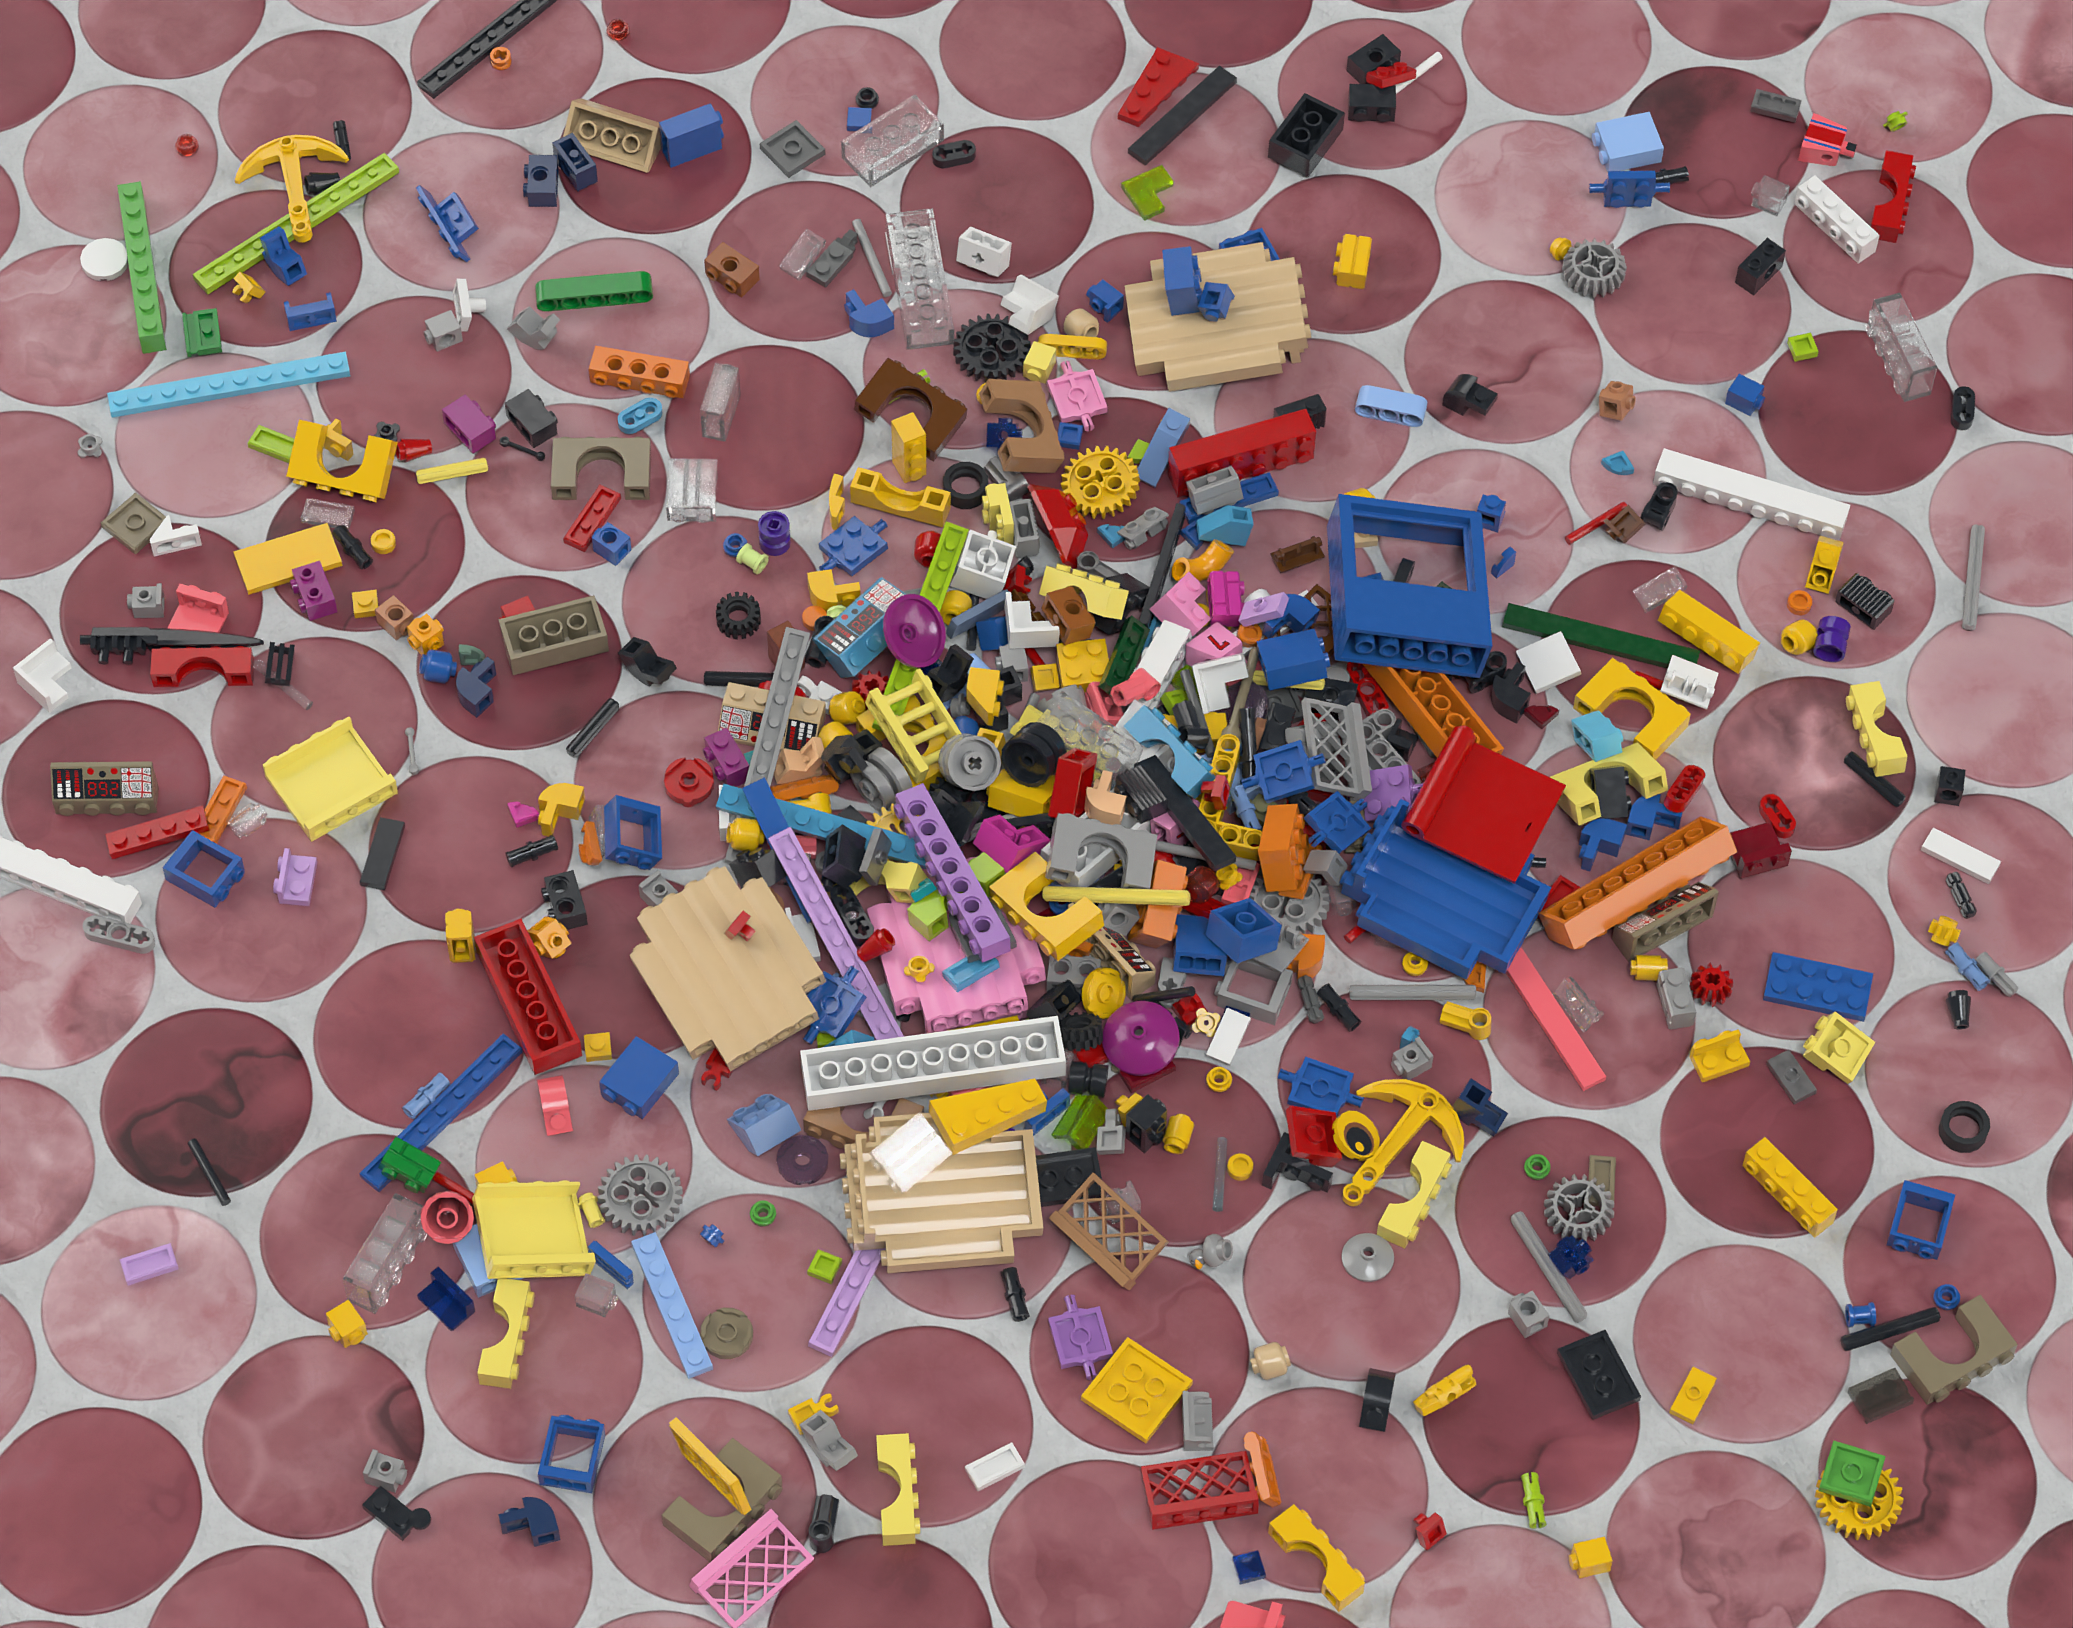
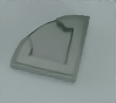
[459,644,486,665]

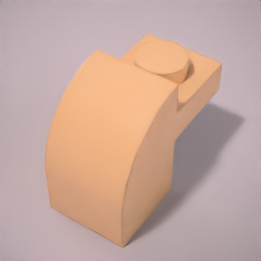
[774,737,825,784]
[1085,770,1126,825]

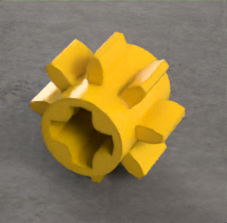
[1928,915,1961,946]

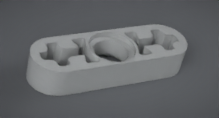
[83,915,155,954]

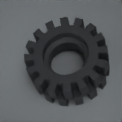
[716,592,761,640]
[1059,1012,1103,1051]

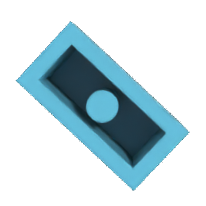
[1571,710,1623,762]

